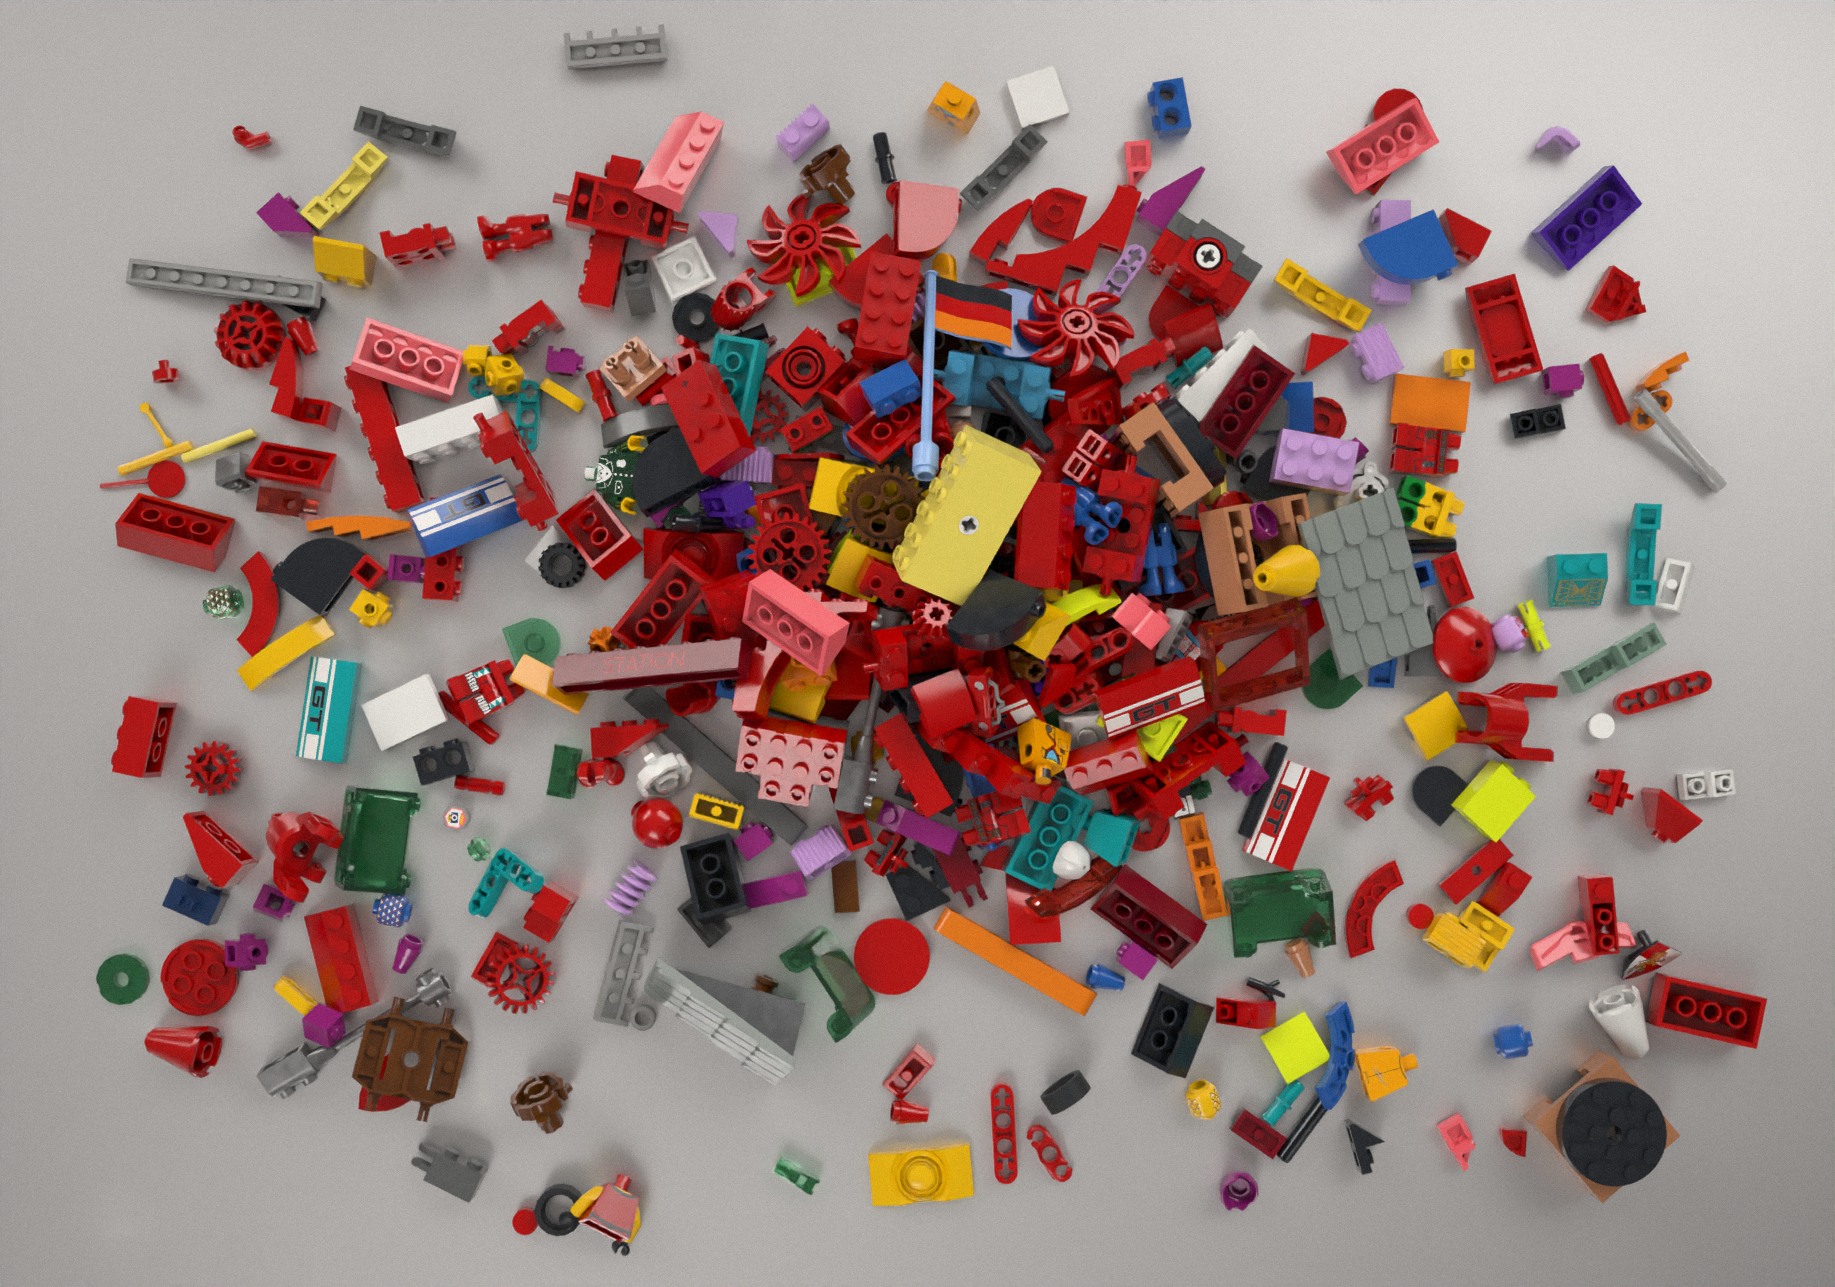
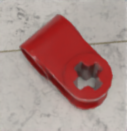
[1044,622,1091,669]

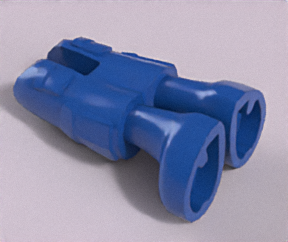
[1060,477,1123,545]
[1137,522,1185,596]

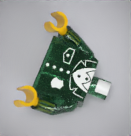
[584,435,645,515]

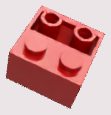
[818,358,875,427]

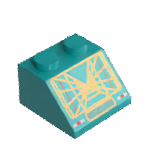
[1547,553,1608,607]

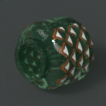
[203,585,244,620]

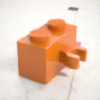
[780,655,838,691]

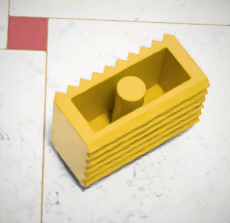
[689,792,746,830]
[1421,912,1486,968]

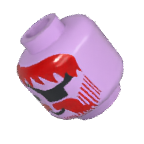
[1492,614,1529,653]

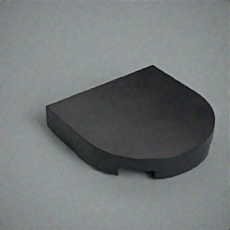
[1411,766,1469,827]

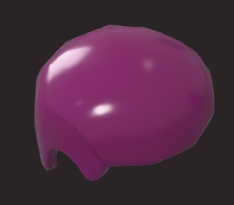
[1249,502,1278,542]
[1219,1171,1259,1211]

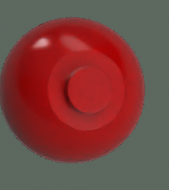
[631,798,683,849]

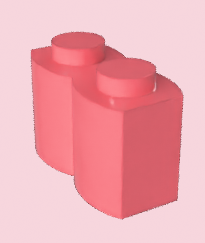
[1111,593,1172,650]

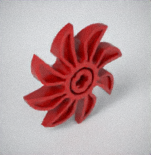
[747,194,862,297]
[1017,279,1134,380]

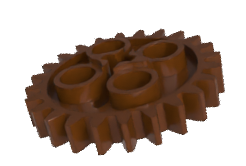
[841,464,926,550]

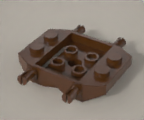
[351,997,468,1122]

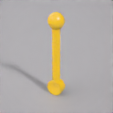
[139,403,173,448]

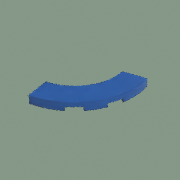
[1314,1002,1355,1110]

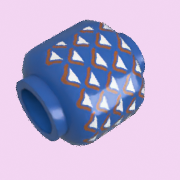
[372,892,412,928]

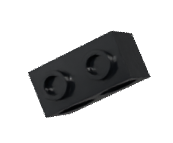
[412,738,475,786]

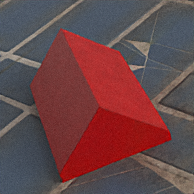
[245,441,337,493]

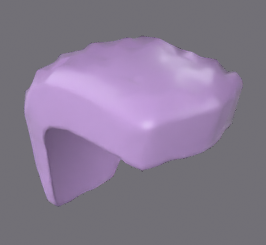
[1535,126,1580,151]

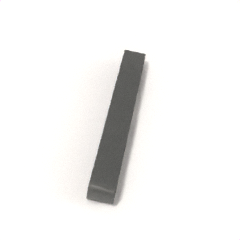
[623,687,808,846]

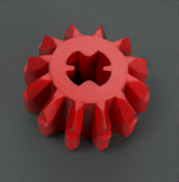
[912,597,956,643]

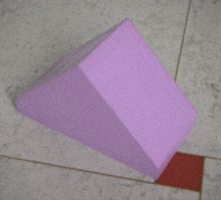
[698,211,739,258]

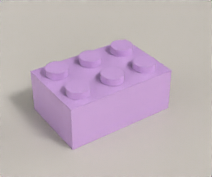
[1269,428,1359,496]

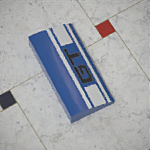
[406,474,522,558]

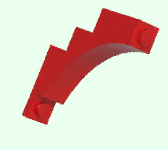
[984,184,1142,297]

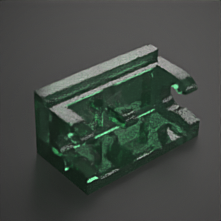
[546,744,583,799]

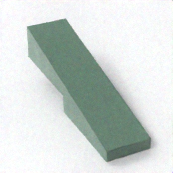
[1561,622,1667,694]

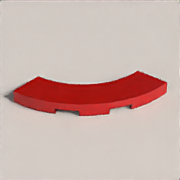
[236,551,280,657]
[1344,860,1404,958]

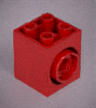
[766,326,846,413]

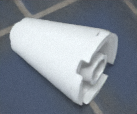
[1589,985,1649,1059]

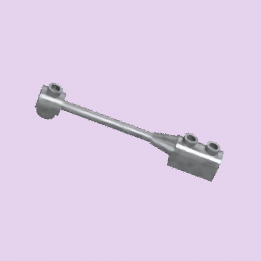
[833,607,910,814]
[256,968,452,1099]

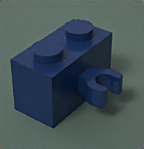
[162,874,229,926]

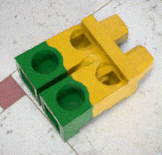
[1396,475,1465,538]

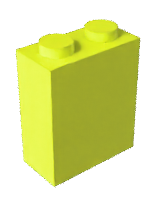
[1451,760,1536,842]

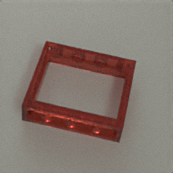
[1198,597,1310,712]

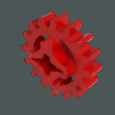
[750,389,789,444]
[184,741,243,796]

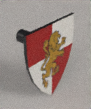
[1621,930,1682,980]

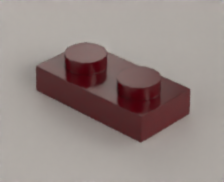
[1229,1107,1287,1159]

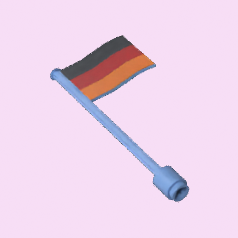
[912,270,1012,481]

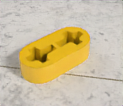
[539,377,585,413]
[273,975,318,1016]

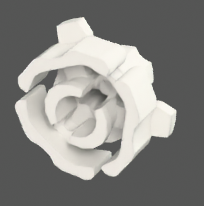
[1332,462,1389,510]
[636,741,692,800]

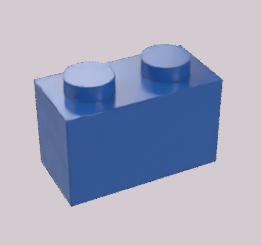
[859,359,922,418]

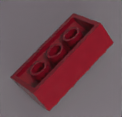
[1090,864,1207,969]

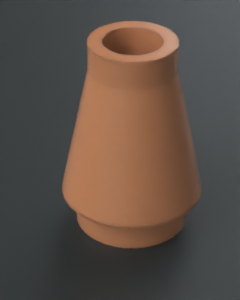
[1285,938,1316,978]

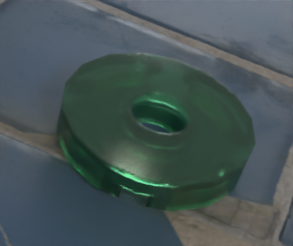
[96,953,150,1005]

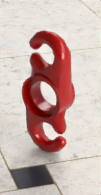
[1026,1125,1073,1182]

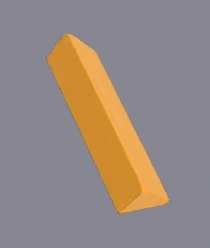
[509,654,589,715]

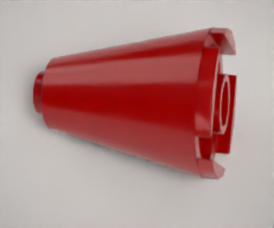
[144,1026,222,1078]

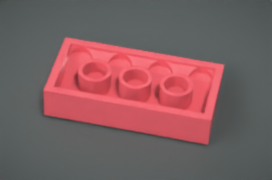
[1326,98,1439,194]
[350,318,463,403]

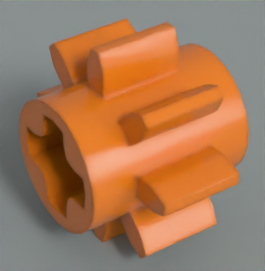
[587,627,621,652]

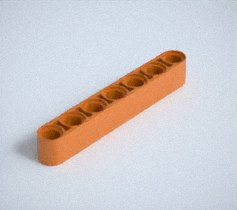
[933,906,1098,1016]

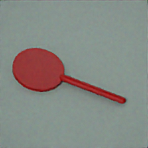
[100,460,186,498]

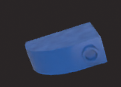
[1358,209,1458,285]

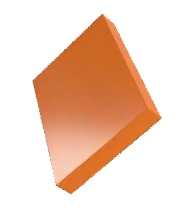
[1389,373,1471,433]

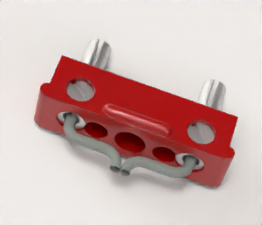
[962,666,1005,739]

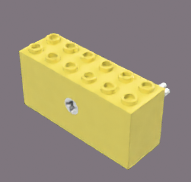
[892,425,1042,606]

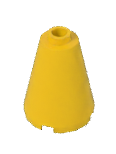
[1253,545,1321,597]

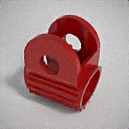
[711,268,776,332]

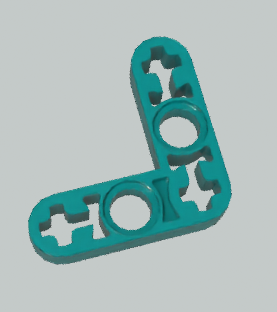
[468,376,543,453]
[468,848,544,918]

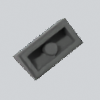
[677,898,732,948]

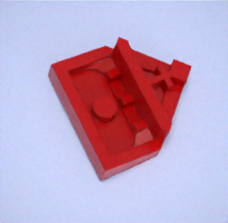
[1585,265,1646,322]

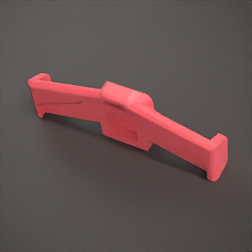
[1530,920,1637,971]

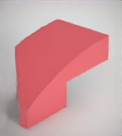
[1124,140,1152,186]
[1436,1113,1476,1171]

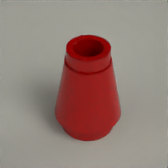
[286,316,319,356]
[890,1099,929,1125]

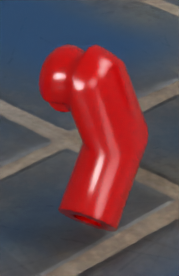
[232,125,272,150]

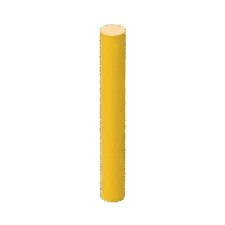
[117,440,193,476]

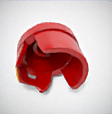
[665,681,721,716]

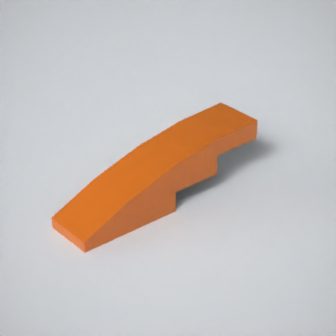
[306,516,414,541]
[1178,812,1228,921]

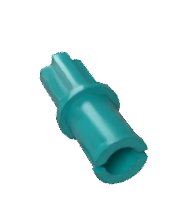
[1166,347,1213,389]
[1262,1080,1305,1126]

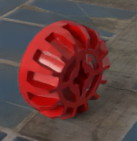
[214,300,287,371]

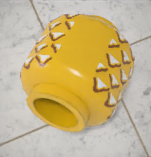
[1185,1080,1222,1120]

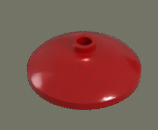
[1432,607,1497,683]

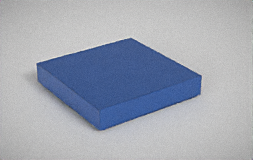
[1263,382,1314,435]

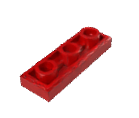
[1438,839,1514,905]

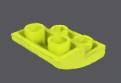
[1260,1012,1330,1085]

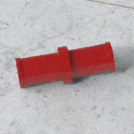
[585,369,618,422]

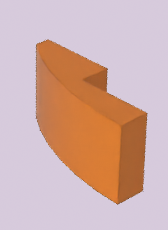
[1636,352,1689,392]

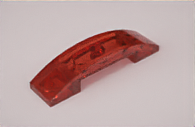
[1025,856,1123,917]

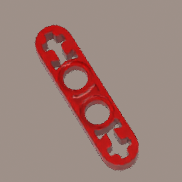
[1613,671,1712,715]
[990,1082,1018,1184]

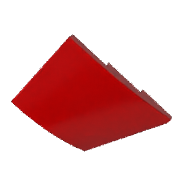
[1005,872,1061,945]

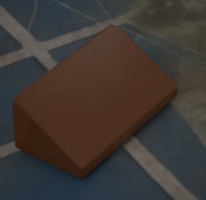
[831,860,860,913]

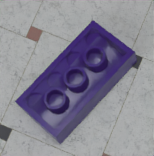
[1531,165,1642,271]

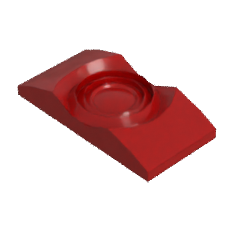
[1465,274,1544,384]
[643,528,744,581]

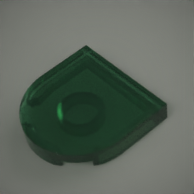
[502,618,561,666]
[1301,648,1363,709]

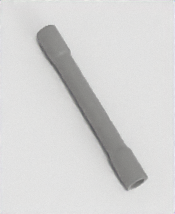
[1633,389,1727,492]

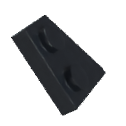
[886,865,951,921]

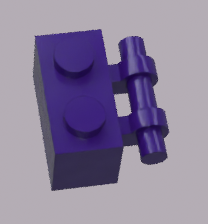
[698,481,756,529]

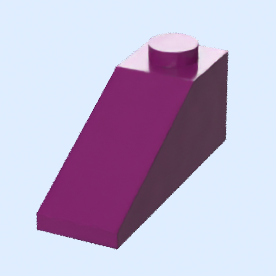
[1136,166,1205,236]
[876,799,961,856]
[745,869,809,908]

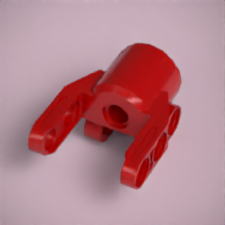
[1053,628,1134,714]
[1455,683,1558,762]
[265,811,344,903]

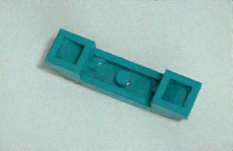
[1626,503,1662,606]

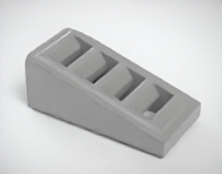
[1156,608,1193,664]

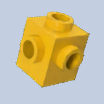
[485,353,524,396]
[349,589,394,629]

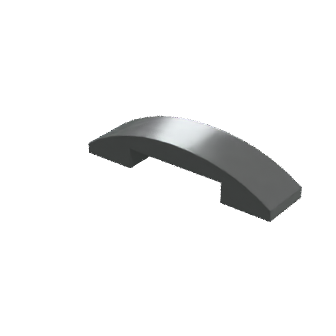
[353,106,457,156]
[960,124,1048,211]
[601,404,679,449]

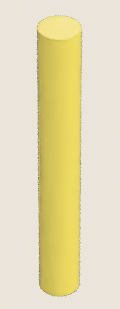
[181,428,257,463]

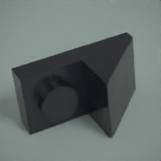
[1344,1119,1385,1175]

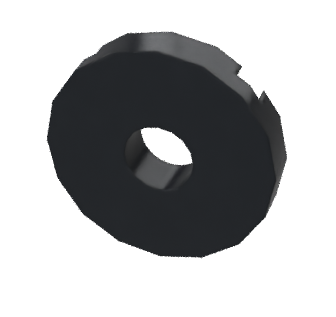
[672,292,721,343]

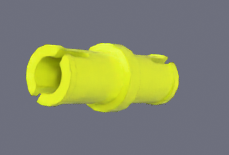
[1516,599,1551,652]

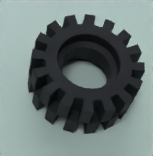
[538,542,587,588]

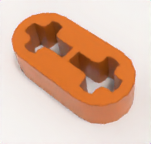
[1628,390,1673,432]

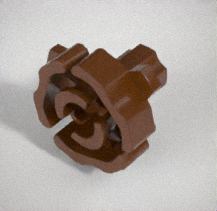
[799,144,855,204]
[510,1072,573,1134]

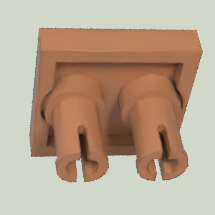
[599,336,667,403]

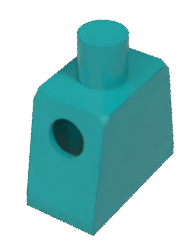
[1082,808,1142,867]

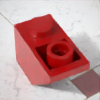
[1216,997,1276,1030]

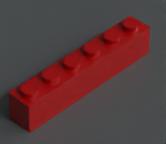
[578,155,645,313]
[344,366,426,514]

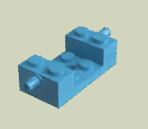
[934,349,1065,419]

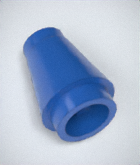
[1086,964,1125,991]

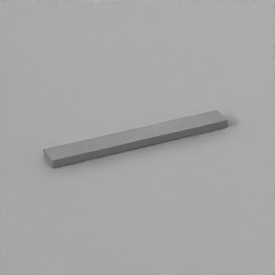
[126,258,323,308]

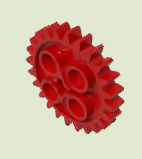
[747,512,832,592]

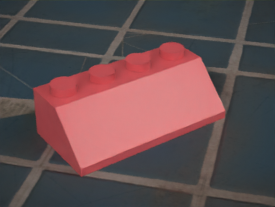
[633,112,724,213]
[742,569,850,676]

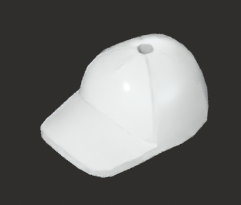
[1053,841,1093,880]

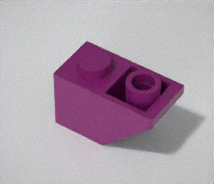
[256,192,319,238]

